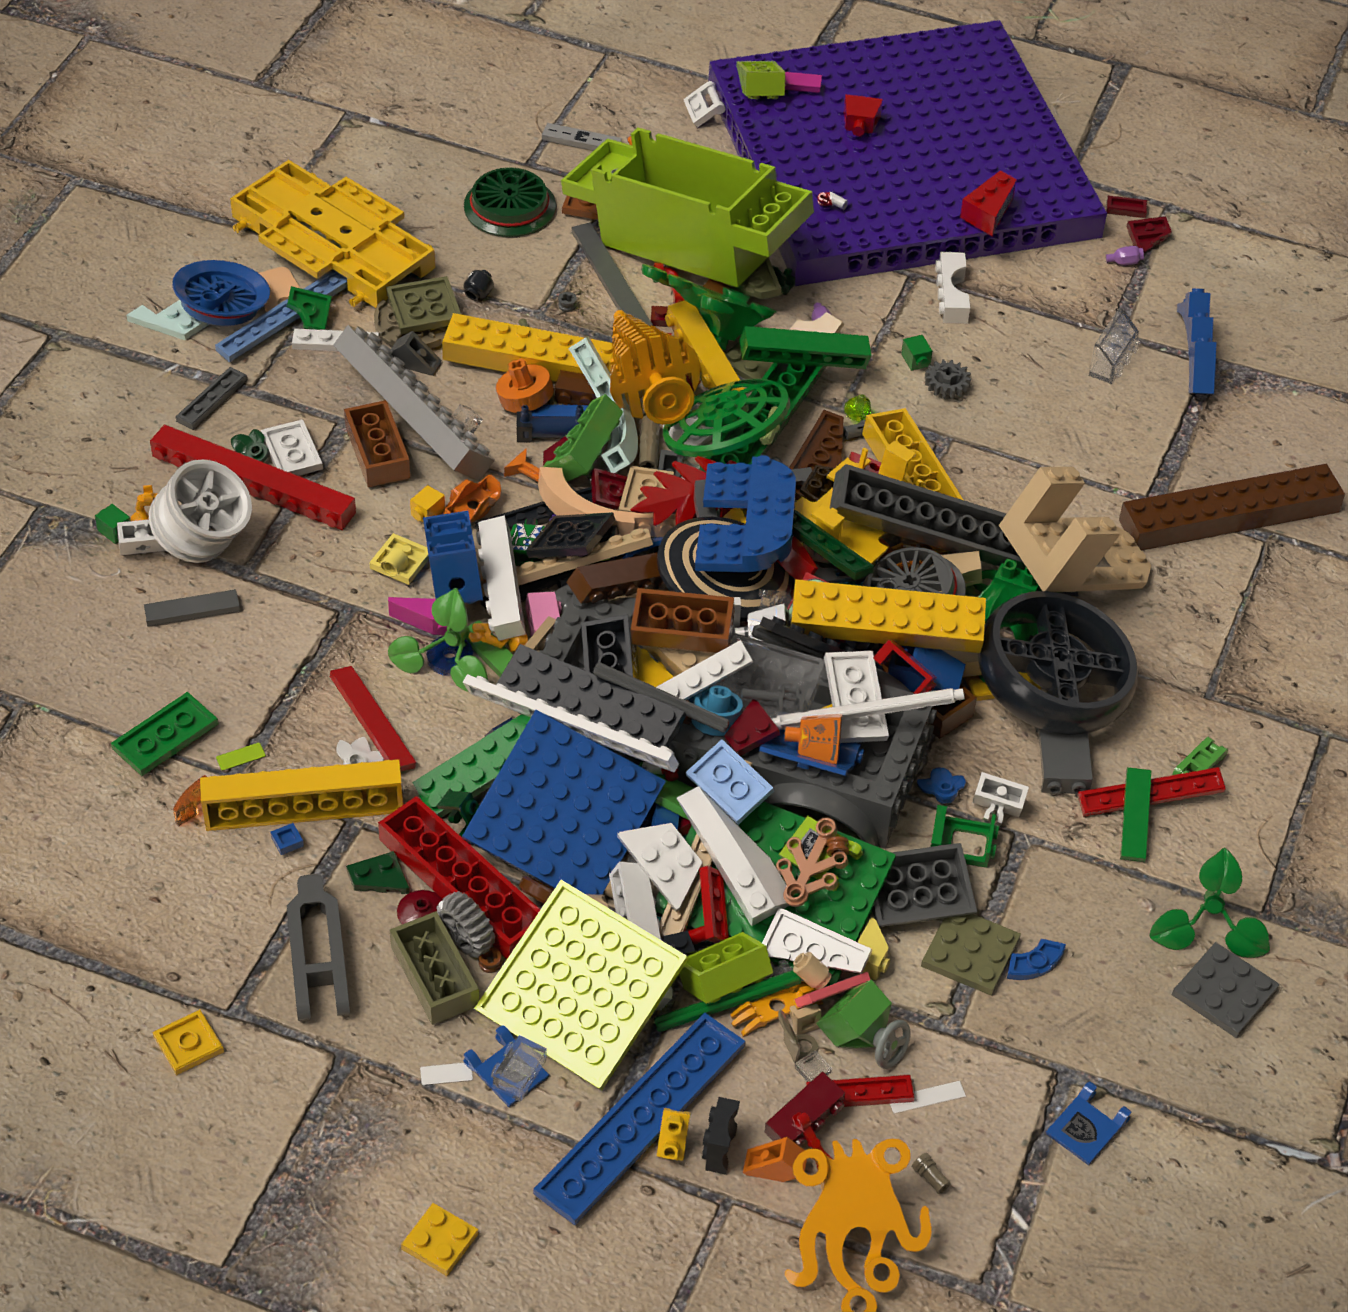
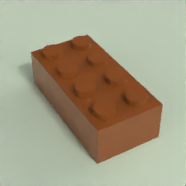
[344,400,411,487]
[631,588,735,653]

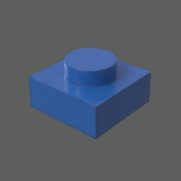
[270,823,304,855]

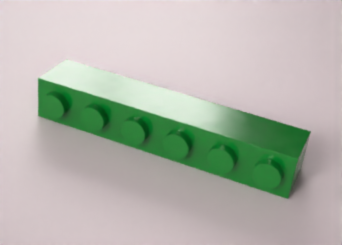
[740,326,872,369]

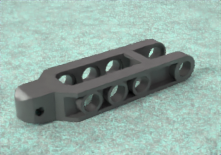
[287,874,350,1021]

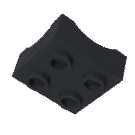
[702,1097,740,1175]

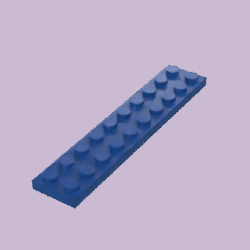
[533,1013,746,1226]

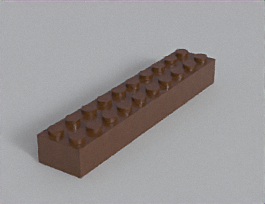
[1119,463,1345,551]

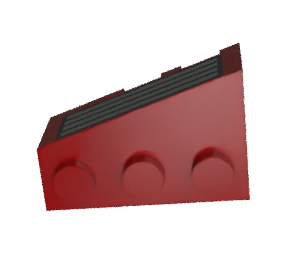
[960,170,1017,236]

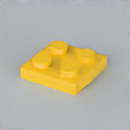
[401,1203,479,1276]

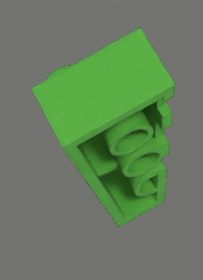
[543,394,623,482]

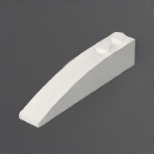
[677,786,790,926]

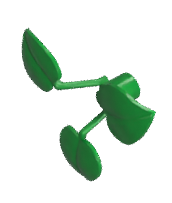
[1149,848,1270,958]

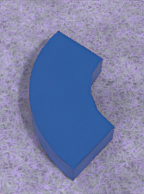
[1007,939,1066,980]

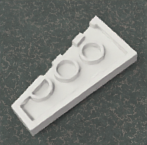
[762,907,873,974]

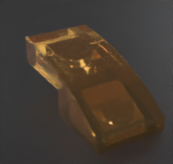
[173,775,207,827]

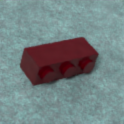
[764,1071,845,1147]

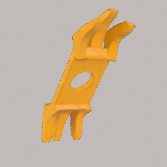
[730,981,823,1037]

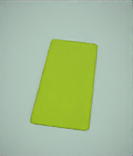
[216,743,265,770]

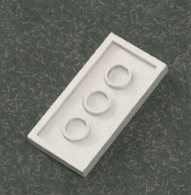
[824,651,889,743]

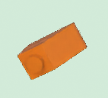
[743,1137,807,1182]

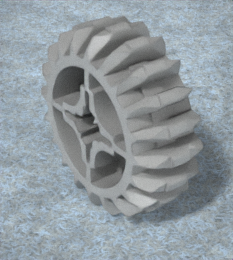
[437,891,495,958]

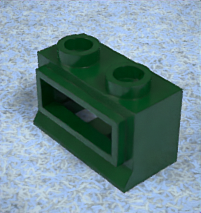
[437,788,479,842]

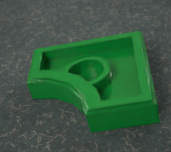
[286,286,332,330]

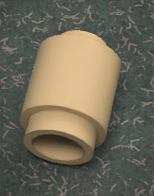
[793,952,831,990]

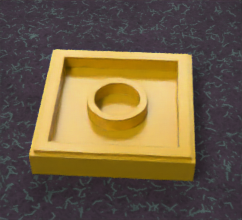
[152,1009,224,1075]

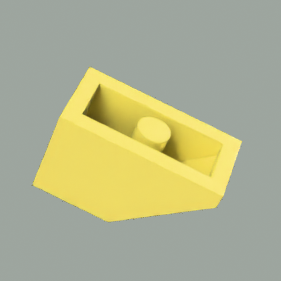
[857,918,890,981]

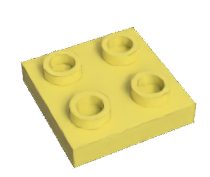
[369,533,429,585]

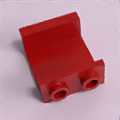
[873,640,937,694]

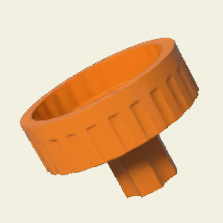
[496,359,554,413]

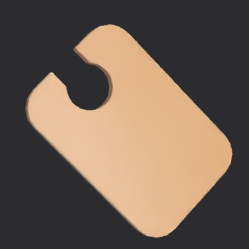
[259,267,300,312]

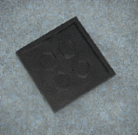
[526,512,615,559]

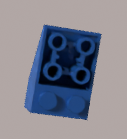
[888,646,966,692]

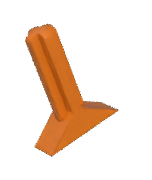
[504,448,540,482]

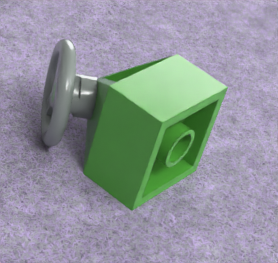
[816,979,911,1069]

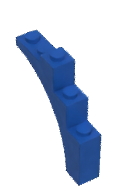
[1177,288,1217,394]

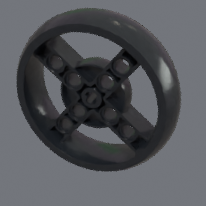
[978,591,1138,735]

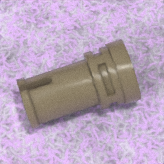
[911,1153,951,1194]

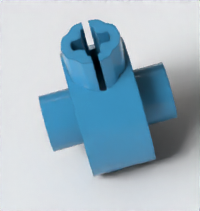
[688,685,743,736]

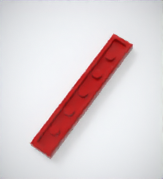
[329,666,416,772]
[1077,767,1226,817]

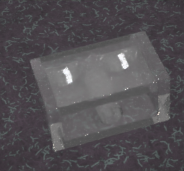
[491,1035,547,1102]

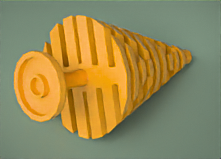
[610,310,701,425]

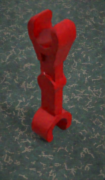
[792,1112,833,1170]

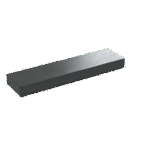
[175,367,248,430]
[144,589,240,627]

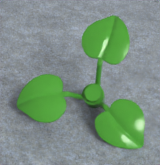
[388,588,488,692]

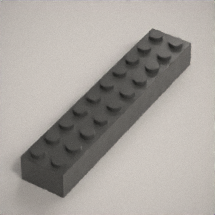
[830,464,1026,570]

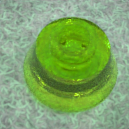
[844,394,871,423]

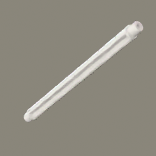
[771,688,965,730]

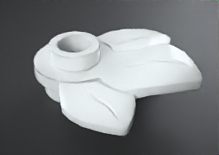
[336,737,384,765]

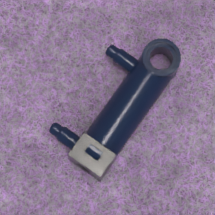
[516,405,584,443]

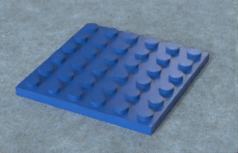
[462,710,666,895]

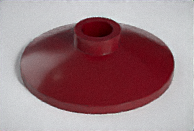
[397,890,443,925]

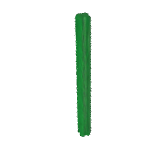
[654,970,802,1032]

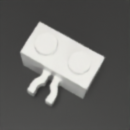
[972,772,1029,826]

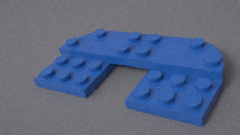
[695,455,796,572]

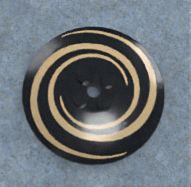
[657,516,794,622]

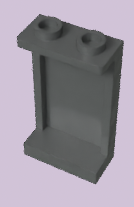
[1035,727,1093,795]

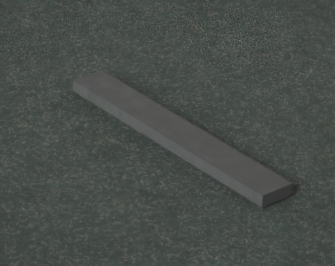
[571,222,653,327]

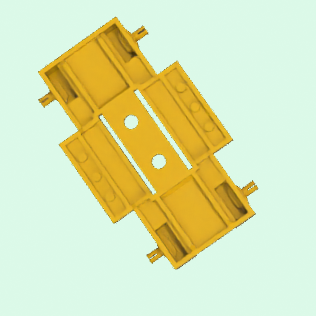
[230,160,435,308]

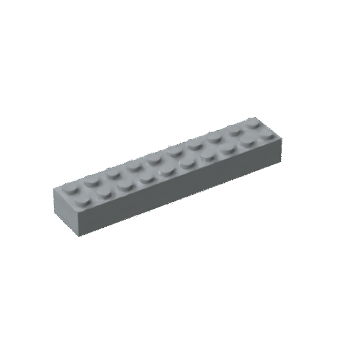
[333,325,495,481]

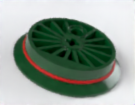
[464,167,556,237]

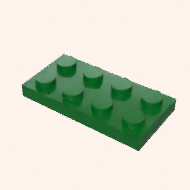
[111,692,218,776]

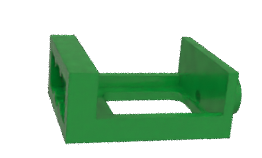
[931,805,999,868]

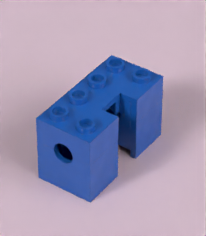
[423,511,483,604]

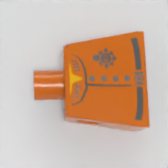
[785,714,842,764]

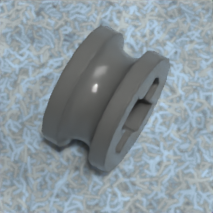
[558,292,577,312]

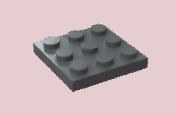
[1172,942,1280,1038]

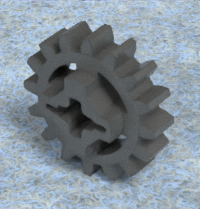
[925,359,971,399]

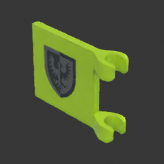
[779,816,863,891]

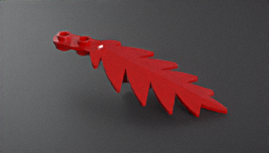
[630,456,737,526]

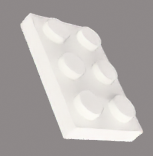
[261,419,323,476]

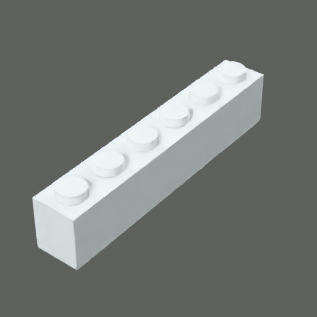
[476,515,526,641]
[609,862,673,1011]

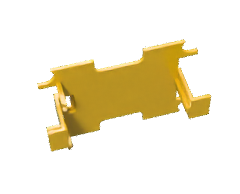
[795,441,924,564]

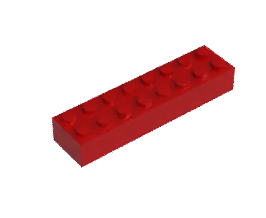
[378,796,541,959]

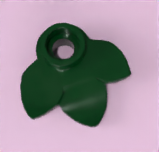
[231,429,268,462]

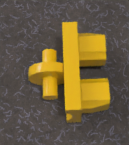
[657,1108,691,1161]

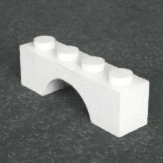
[935,252,970,324]

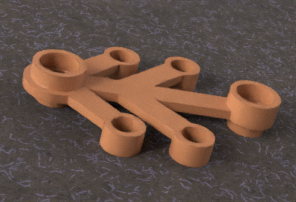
[776,818,848,907]

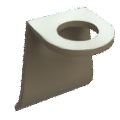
[778,1010,818,1063]

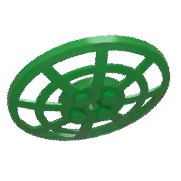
[663,379,790,457]

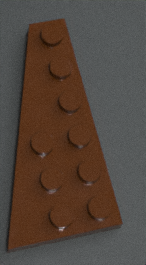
[789,410,844,502]

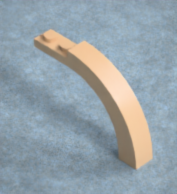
[538,467,675,537]

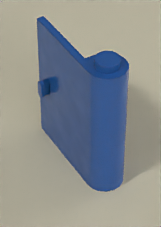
[759,727,865,775]

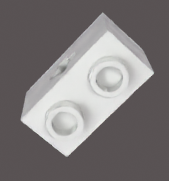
[117,520,166,555]

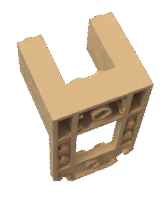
[999,467,1151,592]

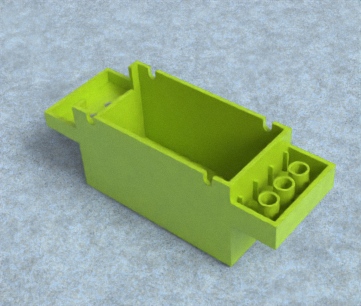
[561,127,814,287]

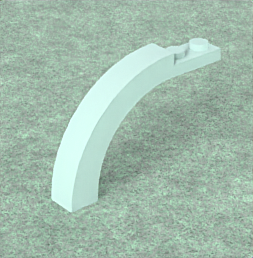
[569,336,638,473]

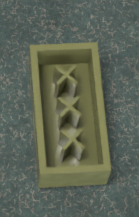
[389,911,479,1025]

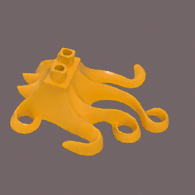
[785,1138,932,1312]

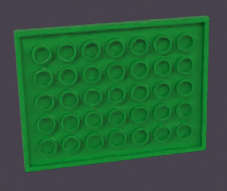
[655,801,896,986]

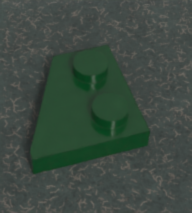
[346,851,410,894]

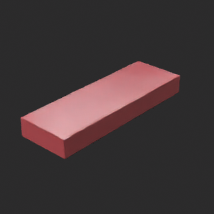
[795,971,871,1008]

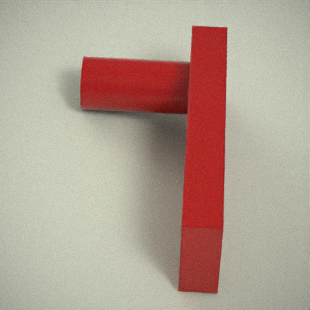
[688,865,729,945]

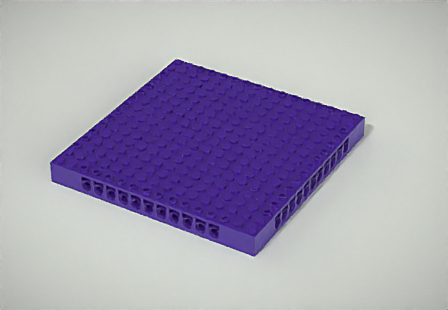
[708,20,1107,286]

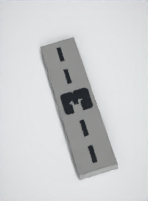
[542,123,622,151]

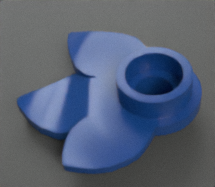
[917,767,966,803]

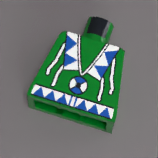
[510,518,545,566]

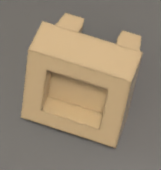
[790,1003,821,1035]

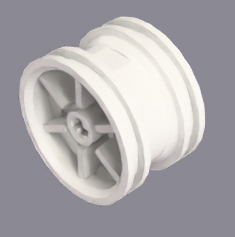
[149,460,252,563]

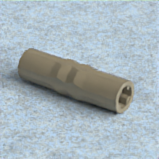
[639,415,660,469]

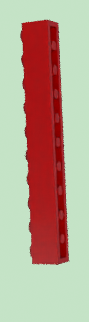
[150,424,356,531]

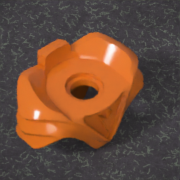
[443,475,501,523]

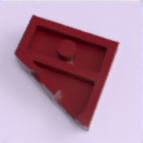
[724,699,780,756]

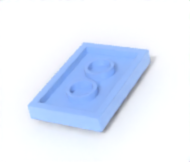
[686,739,774,825]

